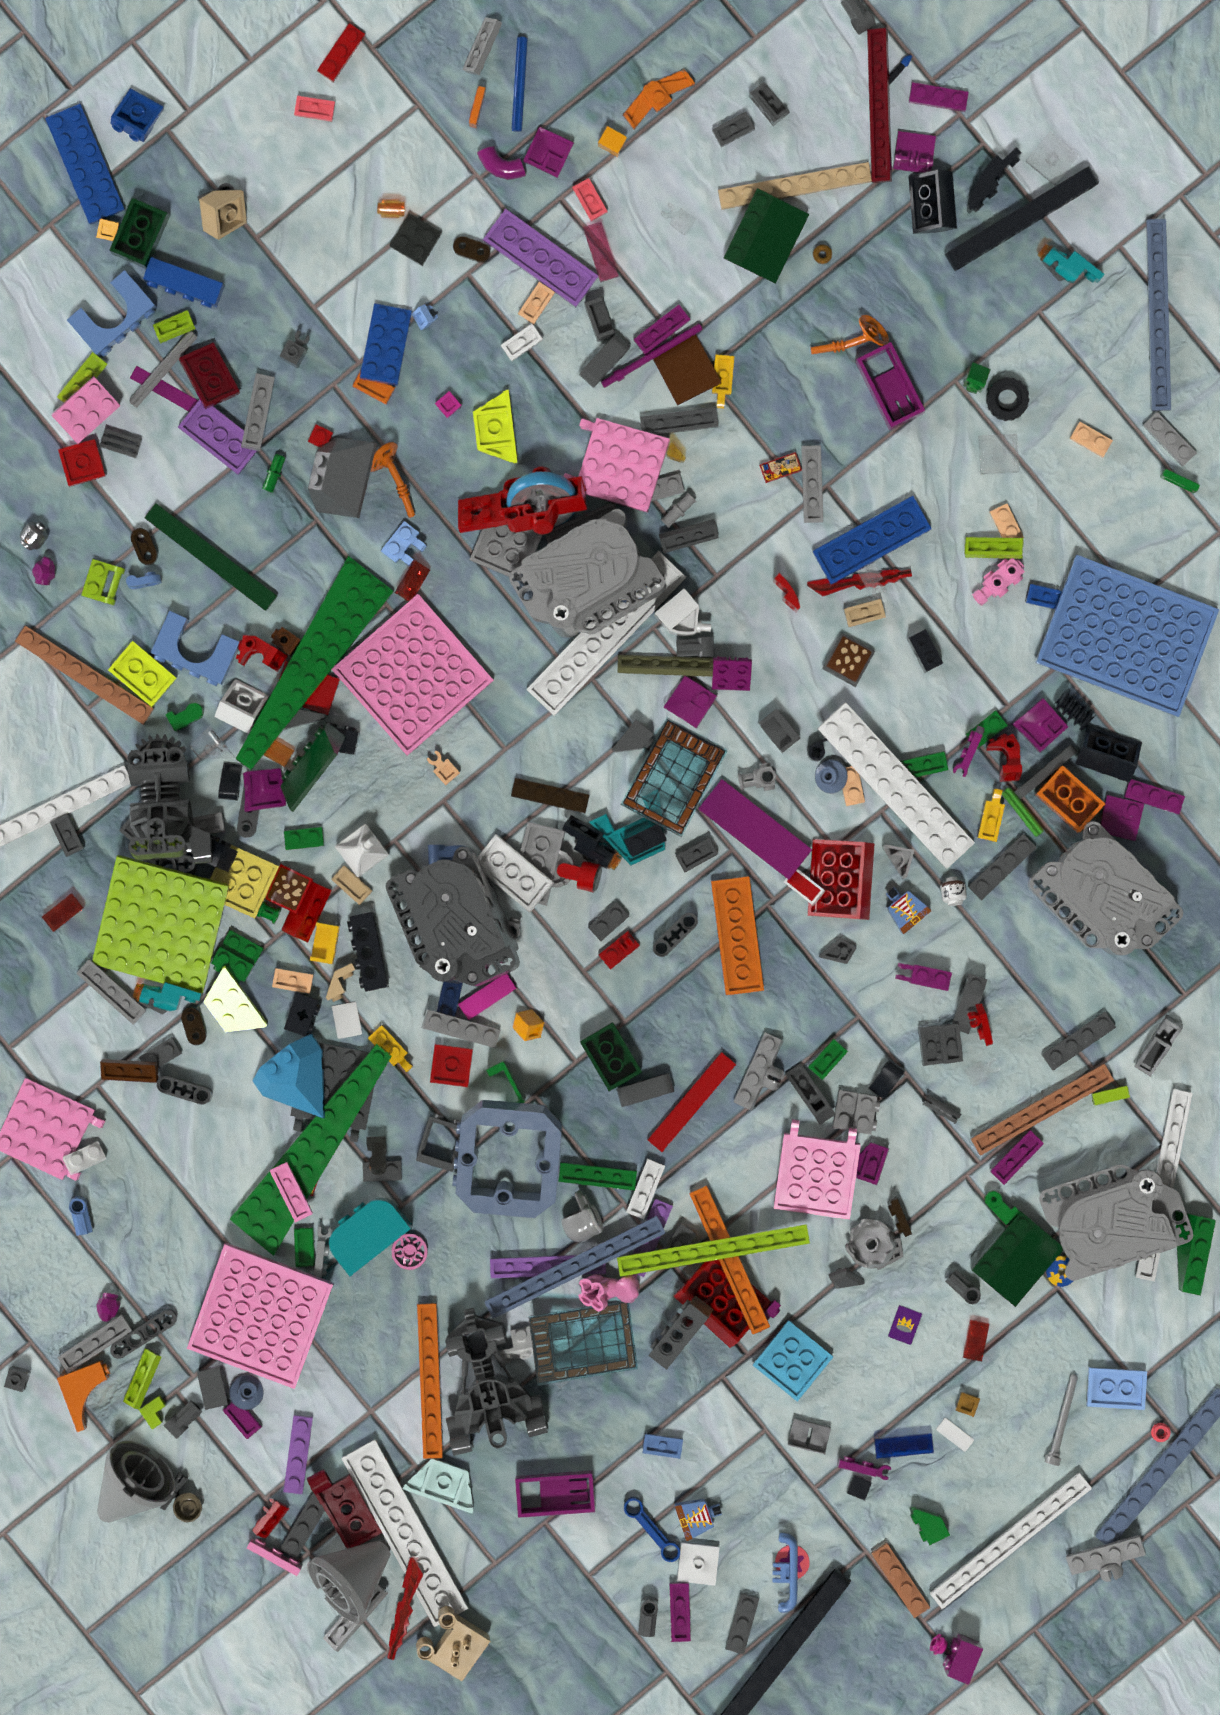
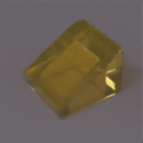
[666,442,686,463]

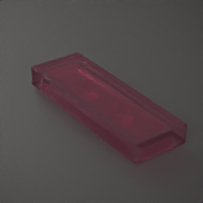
[583,222,619,283]

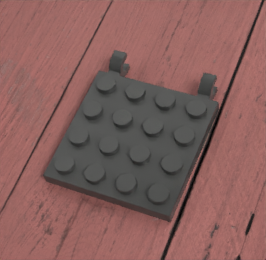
[290,1043,375,1142]

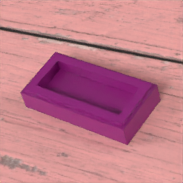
[223,1402,262,1439]

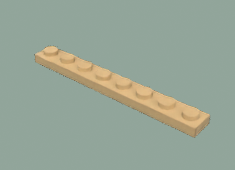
[718,162,872,210]

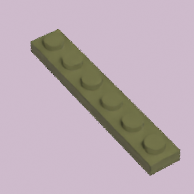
[617,655,733,677]

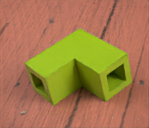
[139,1395,166,1430]

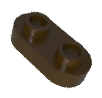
[453,236,490,263]
[130,528,158,566]
[181,1008,207,1045]

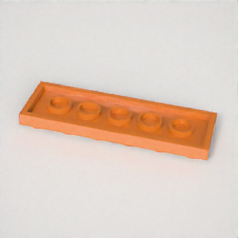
[711,876,764,995]

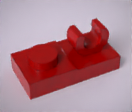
[599,931,640,970]
[967,1003,993,1046]
[252,1498,290,1539]

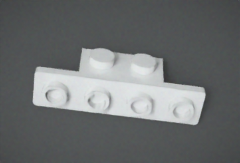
[498,1326,573,1363]

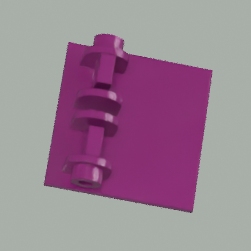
[893,131,936,173]
[712,656,752,691]

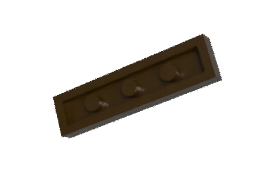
[511,778,590,814]

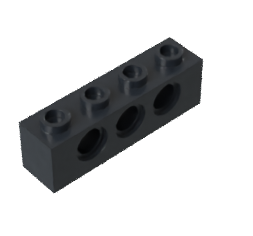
[347,912,389,992]

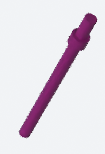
[601,323,703,388]

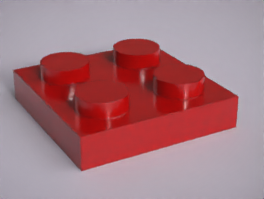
[58,439,106,487]
[430,1044,473,1087]

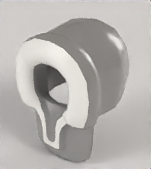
[561,1190,603,1242]

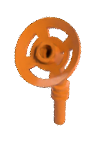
[810,315,889,354]
[370,442,415,518]

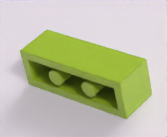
[1091,1085,1130,1105]

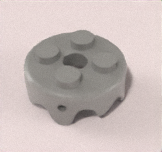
[845,1219,896,1269]

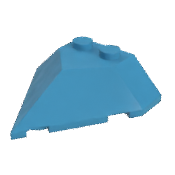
[253,1034,325,1119]

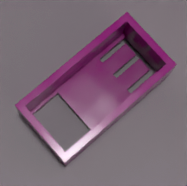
[855,342,925,431]
[515,1470,596,1518]

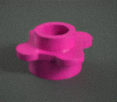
[930,1634,948,1655]

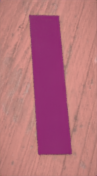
[130,366,198,412]

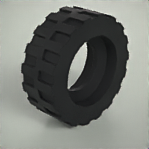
[986,377,1030,421]

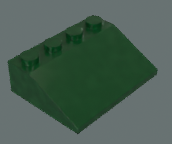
[724,188,809,284]
[280,723,346,812]
[971,1211,1063,1307]

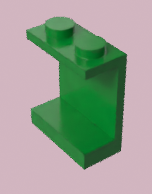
[486,1060,525,1103]

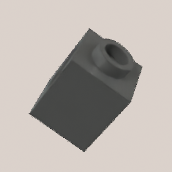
[4,1366,31,1392]

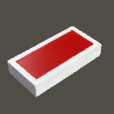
[784,869,825,906]

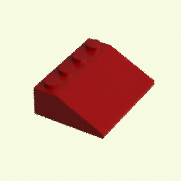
[807,839,875,920]
[673,1260,771,1348]

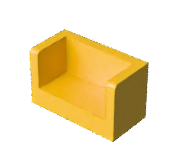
[310,922,340,964]

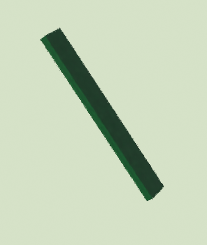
[144,503,278,611]

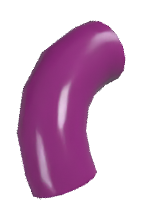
[477,146,526,180]

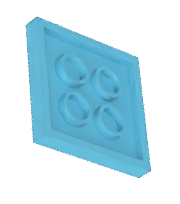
[752,1320,833,1402]

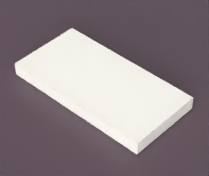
[477,834,554,912]

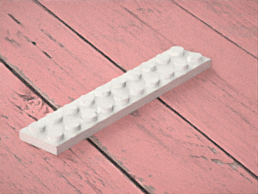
[526,551,686,716]
[817,702,975,869]
[341,1439,468,1627]

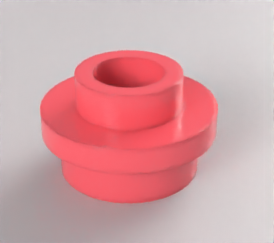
[1151,1423,1171,1442]

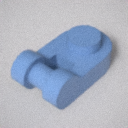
[126,572,162,590]

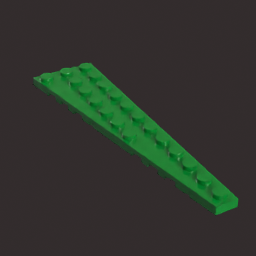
[236,556,394,771]
[230,1043,392,1256]

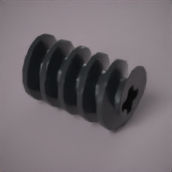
[1054,689,1096,731]

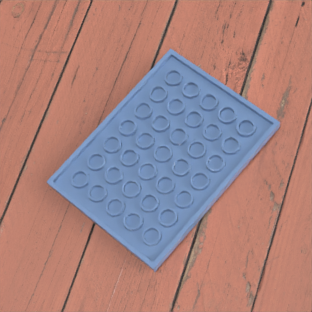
[1035,555,1219,717]

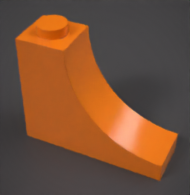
[57,1360,110,1432]

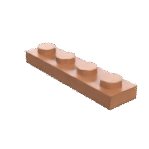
[871,1543,930,1618]

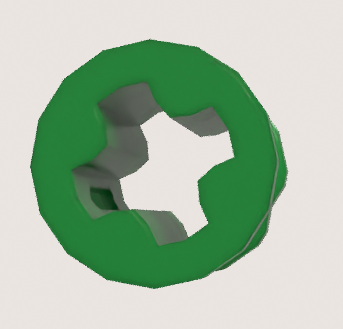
[257,901,281,924]

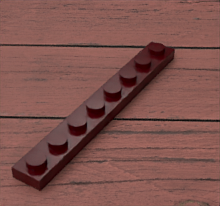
[867,28,892,183]

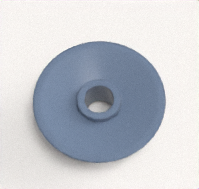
[815,759,848,794]
[229,1375,264,1410]

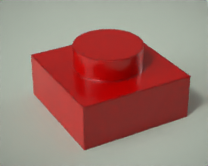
[308,424,334,448]

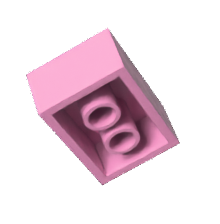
[51,376,120,444]

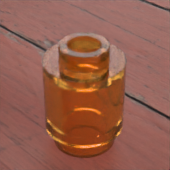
[377,199,405,219]

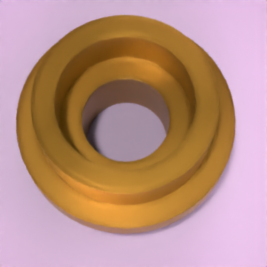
[813,245,832,264]

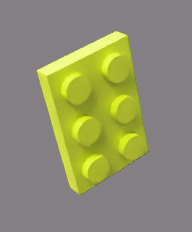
[108,641,177,707]

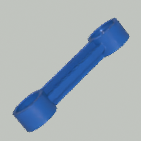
[624,1497,680,1562]

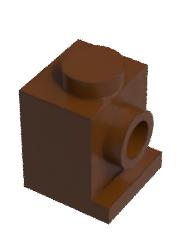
[270,627,301,656]

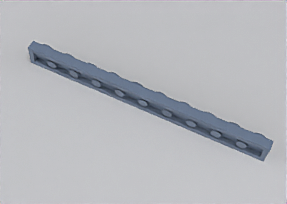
[1146,219,1171,411]
[484,1216,666,1319]
[1094,1388,1220,1544]

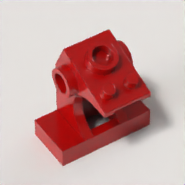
[236,635,288,672]
[986,734,1022,782]

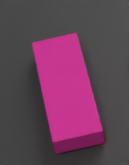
[458,974,517,1020]

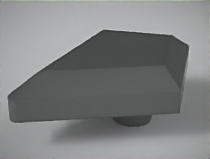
[819,938,857,964]
[828,1267,865,1289]

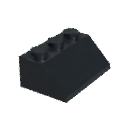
[909,170,957,234]
[1075,724,1142,783]

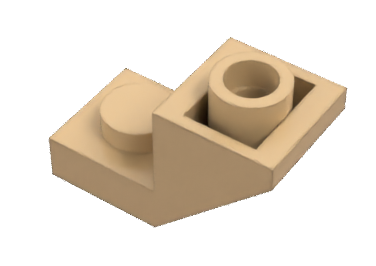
[326,963,356,1002]

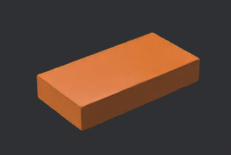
[469,86,486,128]
[352,371,395,405]

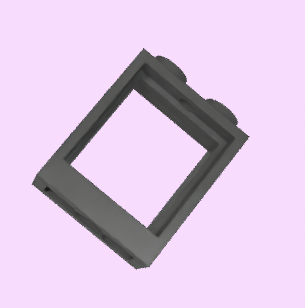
[416,1113,461,1172]

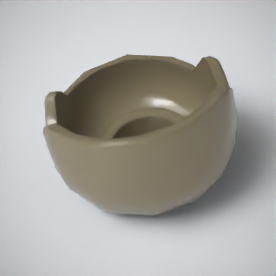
[173,1492,202,1523]

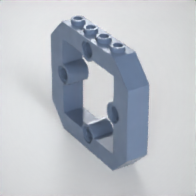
[452,1100,562,1218]

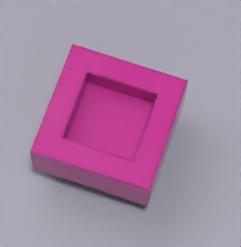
[435,391,462,419]

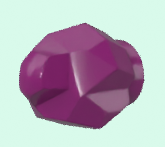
[32,557,55,585]
[97,1293,121,1322]

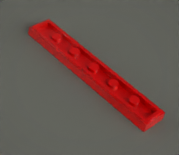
[648,1052,736,1152]

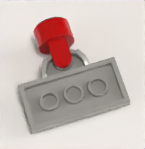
[510,822,602,906]

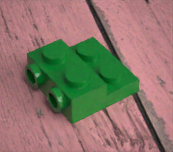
[211,930,264,984]

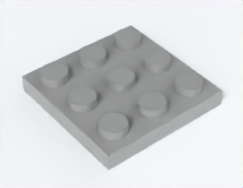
[469,525,543,583]

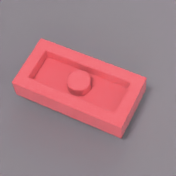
[294,96,335,122]
[572,178,608,222]

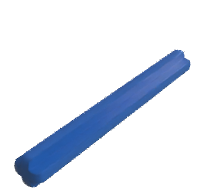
[512,36,527,132]

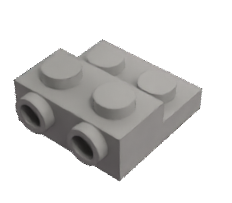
[832,1090,880,1135]

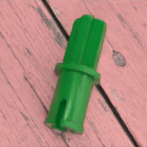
[262,454,286,493]

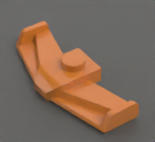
[623,70,695,130]

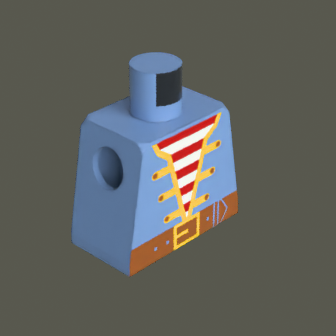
[886,887,931,934]
[674,1499,722,1541]

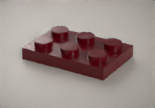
[179,342,240,409]

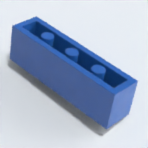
[143,257,225,309]

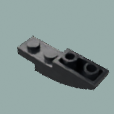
[967,147,1022,214]

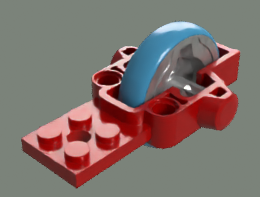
[458,466,587,535]

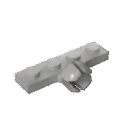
[734,1032,784,1111]
[1066,1535,1146,1582]

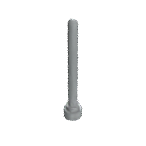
[1044,1374,1078,1466]

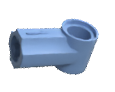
[428,845,466,864]
[69,1196,93,1236]

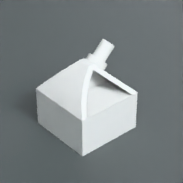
[654,589,711,636]
[335,824,390,878]

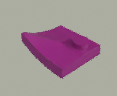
[523,127,574,178]
[663,676,718,728]
[1012,698,1068,752]
[243,768,286,812]
[1100,795,1144,841]

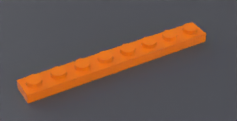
[689,1186,771,1335]
[417,1303,443,1459]

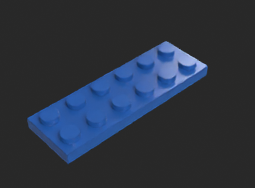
[45,104,125,225]
[812,496,932,585]

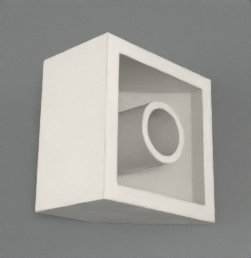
[214,679,269,734]

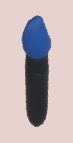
[889,55,912,86]

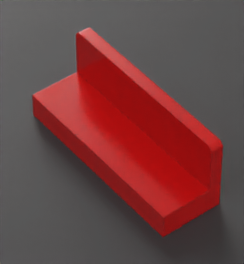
[282,882,332,942]

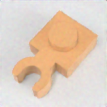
[427,751,460,786]

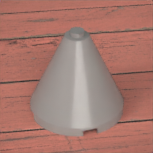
[97,1441,176,1523]
[307,1540,391,1623]

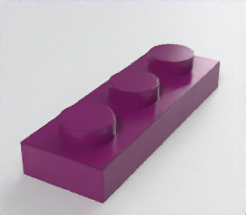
[909,82,969,112]
[633,305,691,355]
[1124,779,1185,815]
[990,1130,1044,1185]
[669,1582,691,1642]

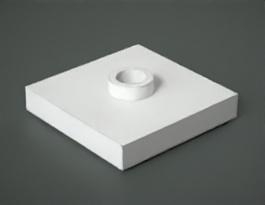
[677,1542,720,1586]

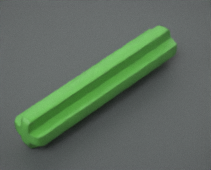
[1002,787,1044,837]

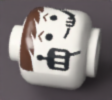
[940,877,967,906]

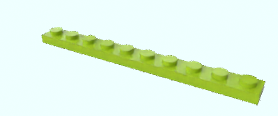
[617,1224,810,1277]

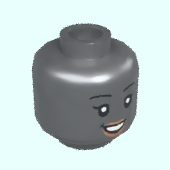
[20,521,48,550]

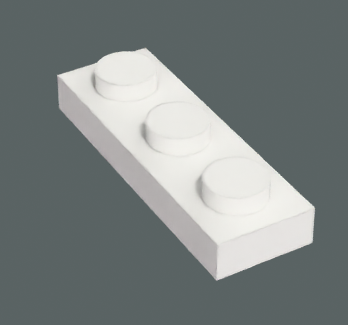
[626,1158,665,1219]

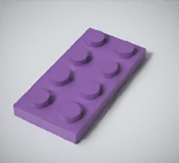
[178,400,262,475]

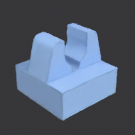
[412,304,438,330]

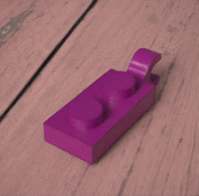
[953,726,985,777]
[837,1456,891,1480]

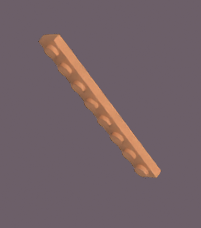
[15,626,154,725]
[970,1064,1114,1156]

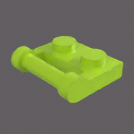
[81,559,125,606]

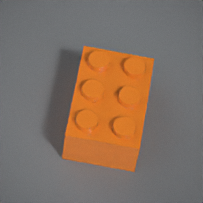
[1034,765,1105,833]

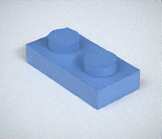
[642,1433,683,1459]

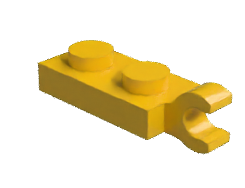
[712,354,735,409]
[977,789,1005,842]
[368,1025,413,1072]

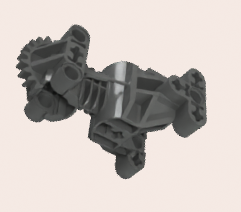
[127,734,213,875]
[445,1308,549,1456]

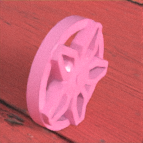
[391,1233,428,1270]

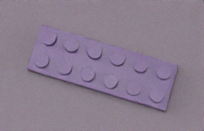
[483,209,598,307]

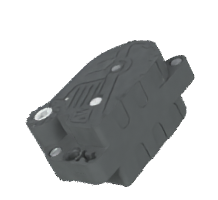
[385,846,520,986]

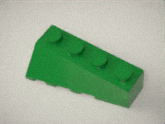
[1175,1211,1216,1296]

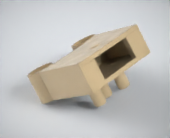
[416,1606,491,1681]

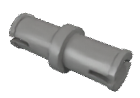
[661,493,697,528]

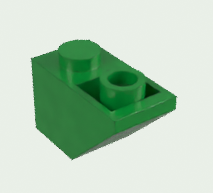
[963,362,991,394]
[910,1506,950,1546]

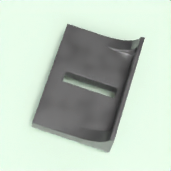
[787,1418,831,1455]

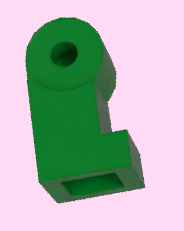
[165,703,204,732]
[984,1191,1020,1225]

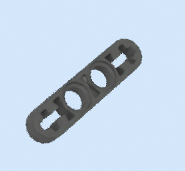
[1014,744,1077,799]
[110,1310,177,1359]

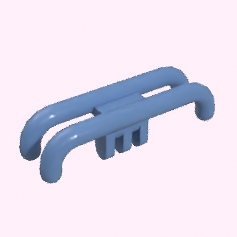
[772,1533,798,1613]

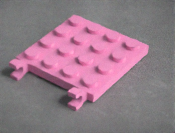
[564,418,670,513]
[0,1078,105,1181]
[774,1119,861,1220]

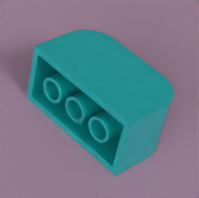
[329,1197,412,1277]

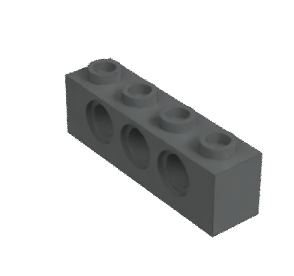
[648,1295,714,1370]

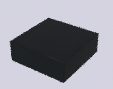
[847,1475,872,1501]

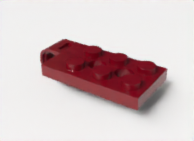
[307,1469,382,1549]

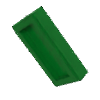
[1160,469,1200,494]
[294,1227,315,1267]

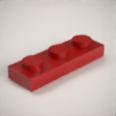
[317,23,365,83]

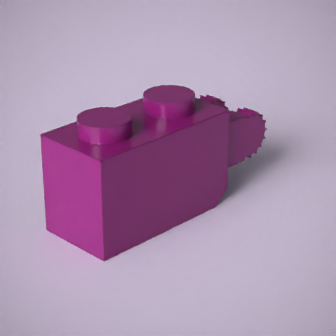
[895,963,952,991]

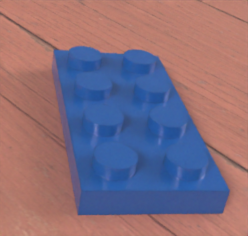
[360,304,412,386]

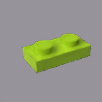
[153,310,196,344]

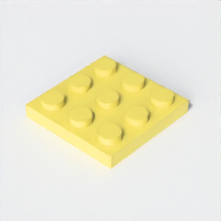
[210,845,280,919]

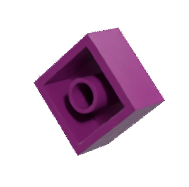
[943,1633,983,1685]

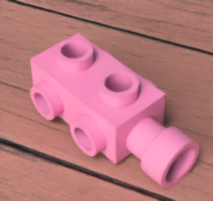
[972,558,1025,606]

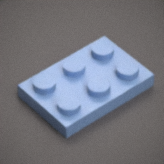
[1086,1367,1147,1410]

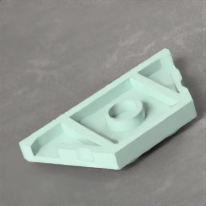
[403,1458,473,1514]

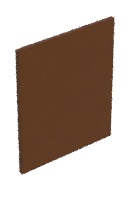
[653,334,722,406]

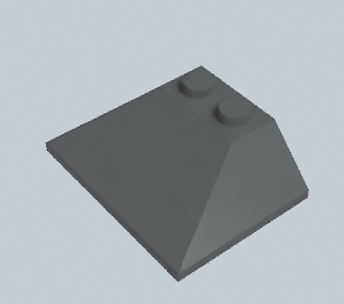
[308,437,377,518]

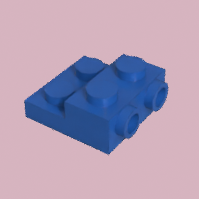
[110,88,164,142]

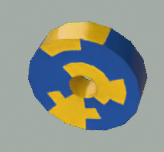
[1045,1256,1073,1287]

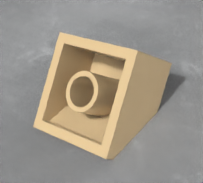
[199,190,247,240]

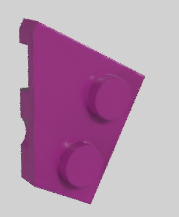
[856,1143,889,1185]

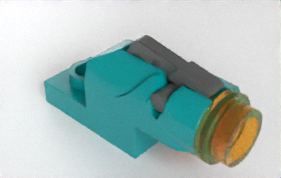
[1037,243,1105,283]
[132,982,203,1015]

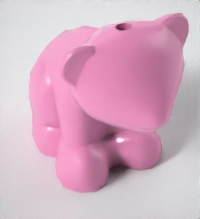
[578,1274,640,1312]

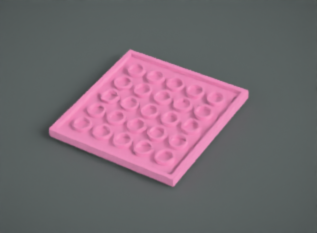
[332,594,494,756]
[187,1242,334,1389]

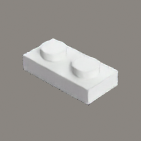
[501,324,543,362]
[63,1141,106,1175]

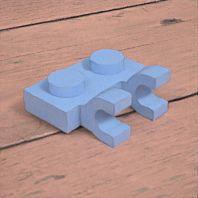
[381,521,427,567]

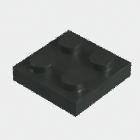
[389,213,442,266]

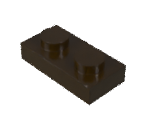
[888,1197,912,1237]

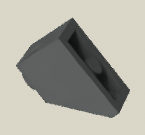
[612,720,654,753]

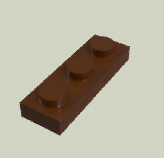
[100,1059,159,1083]

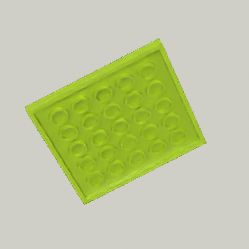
[92,855,229,993]

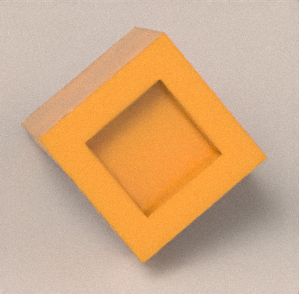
[598,126,627,157]
[513,1009,544,1041]

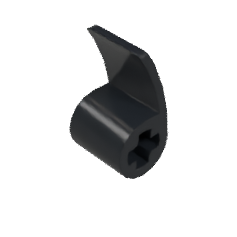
[807,739,828,762]
[218,763,243,801]
[869,1059,905,1099]

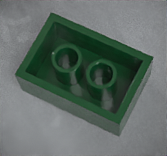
[109,198,170,269]
[580,1022,642,1091]

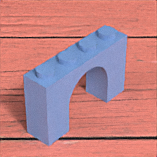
[67,270,157,357]
[151,611,240,687]

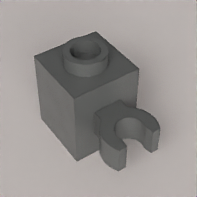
[280,331,310,368]

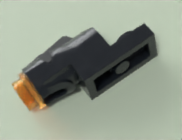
[562,815,622,870]

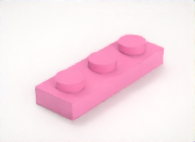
[270,1161,313,1222]
[247,1538,302,1576]

